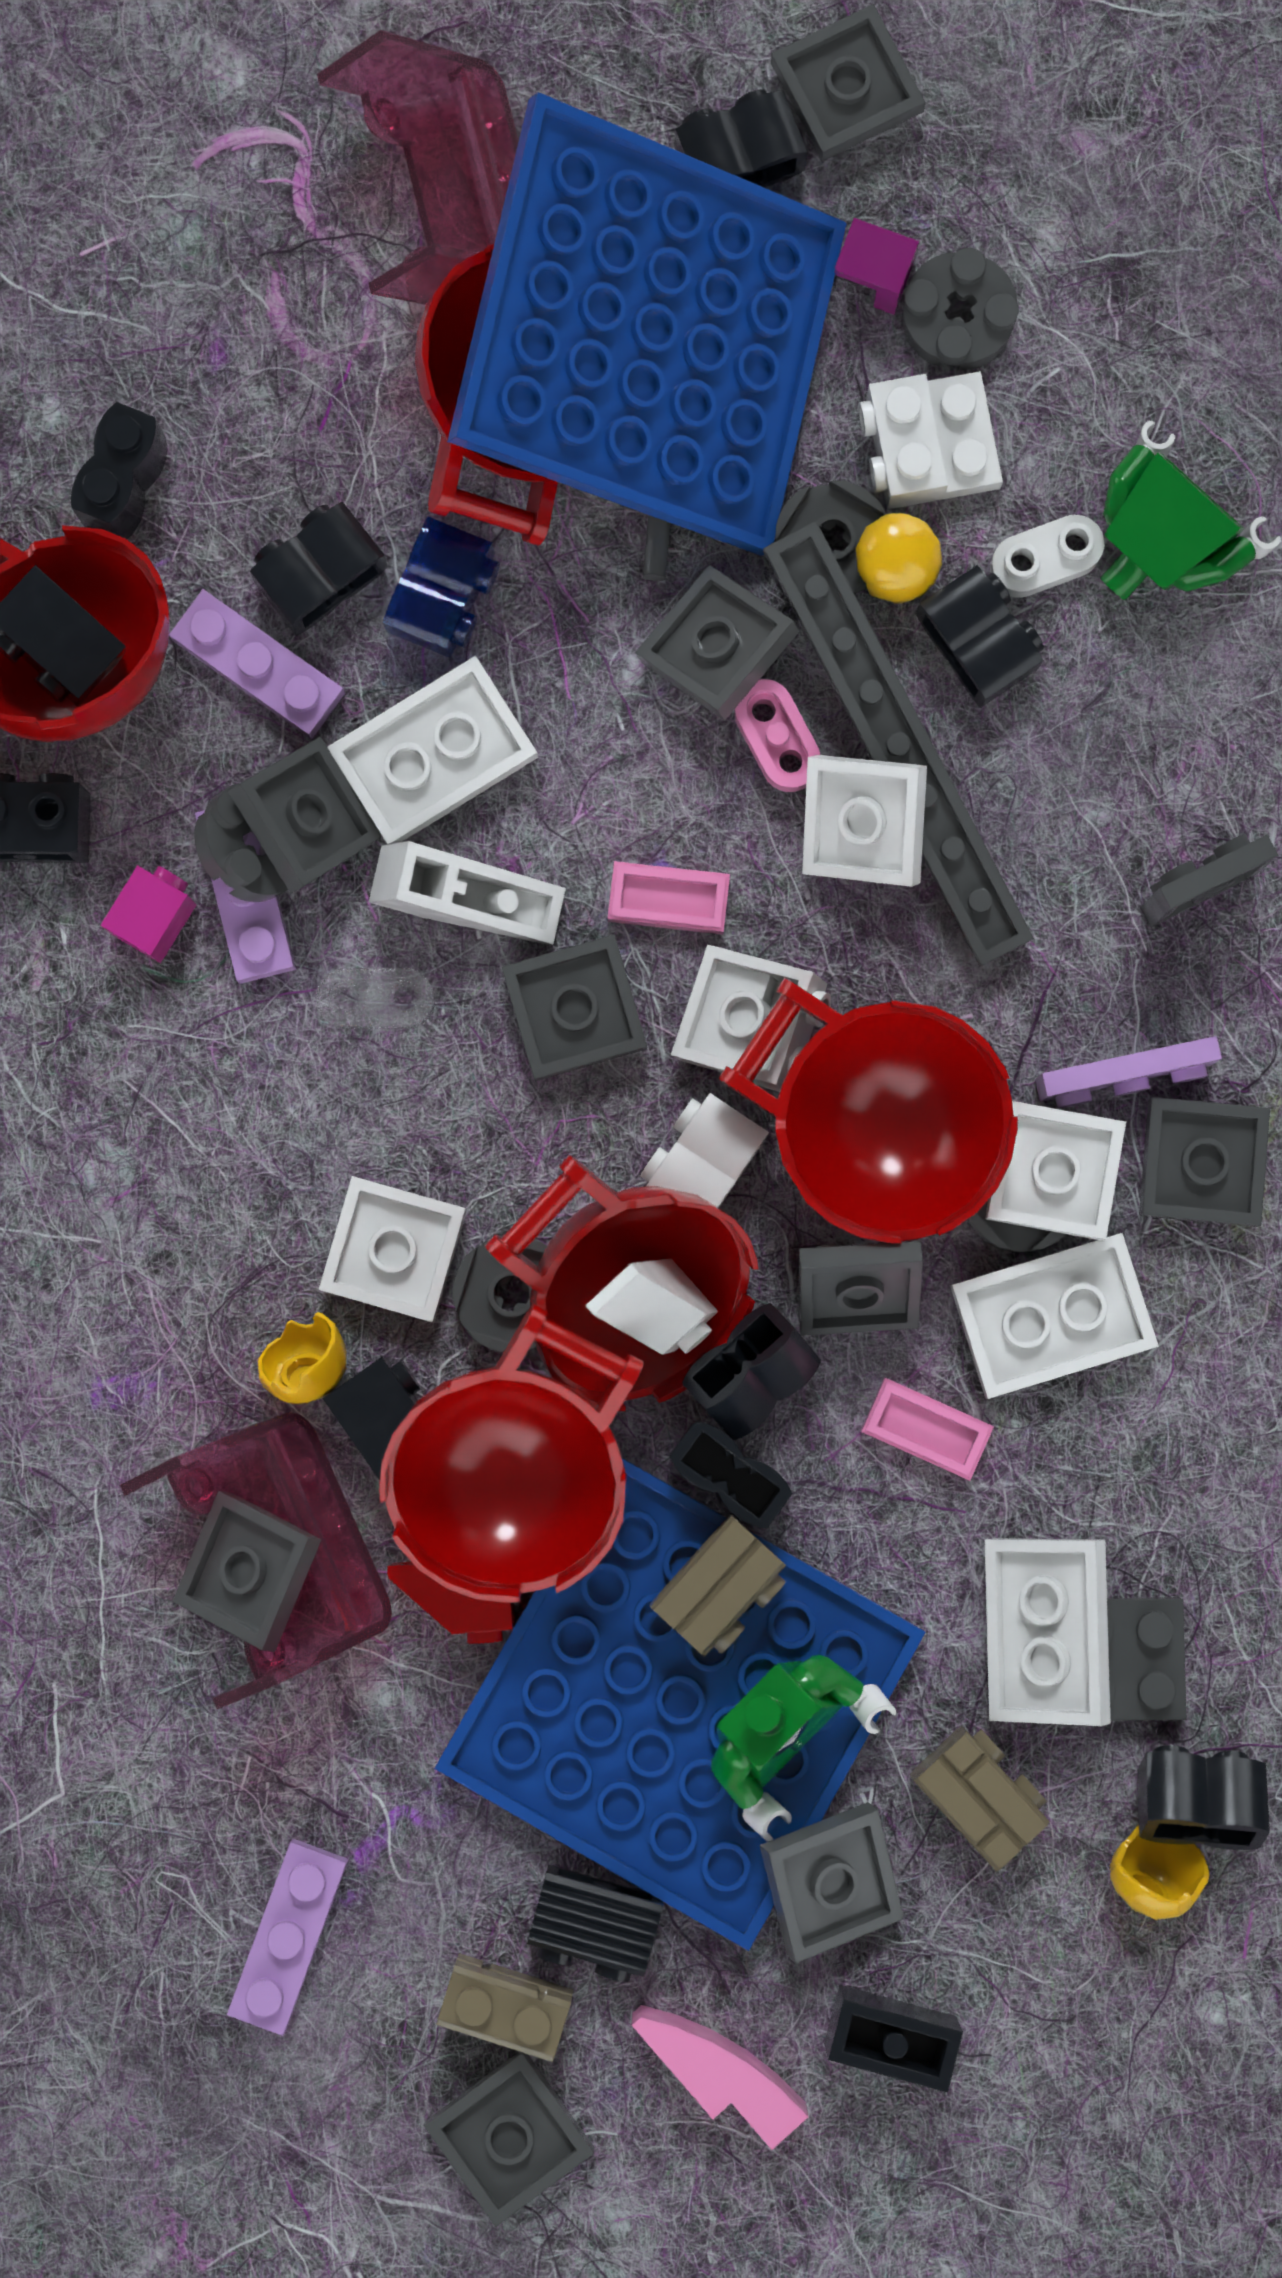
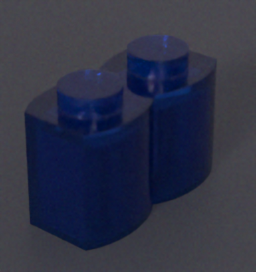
[382,516,500,658]

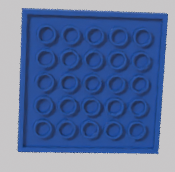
[447,92,847,556]
[434,1458,926,1951]

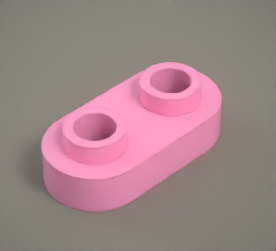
[734,679,820,792]

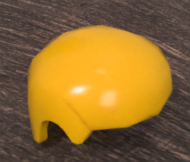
[856,513,942,604]
[258,1312,347,1404]
[1110,1825,1210,1920]

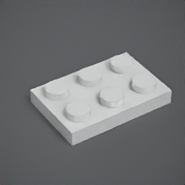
[327,655,538,845]
[950,1233,1159,1399]
[985,1538,1111,1726]

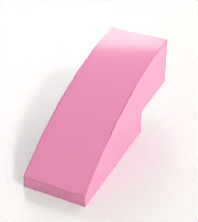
[632,2005,809,2150]

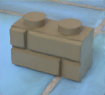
[650,1514,786,1657]
[909,1726,1049,1872]
[436,1953,573,2062]

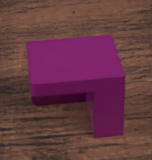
[835,218,919,315]

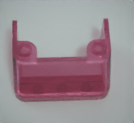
[317,30,519,305]
[120,1412,392,1709]

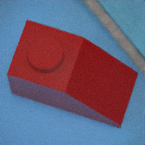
[387,1561,516,1644]

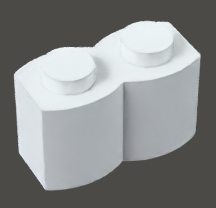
[640,1093,769,1208]

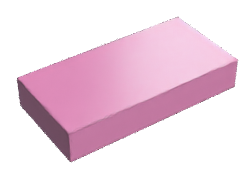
[607,861,730,935]
[860,1378,994,1481]

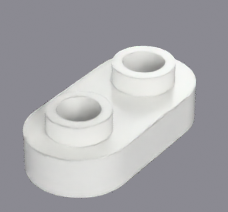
[990,515,1105,598]

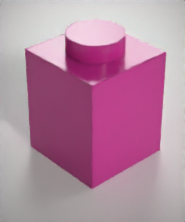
[100,865,197,964]

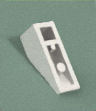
[369,841,566,945]
[586,1258,718,1355]

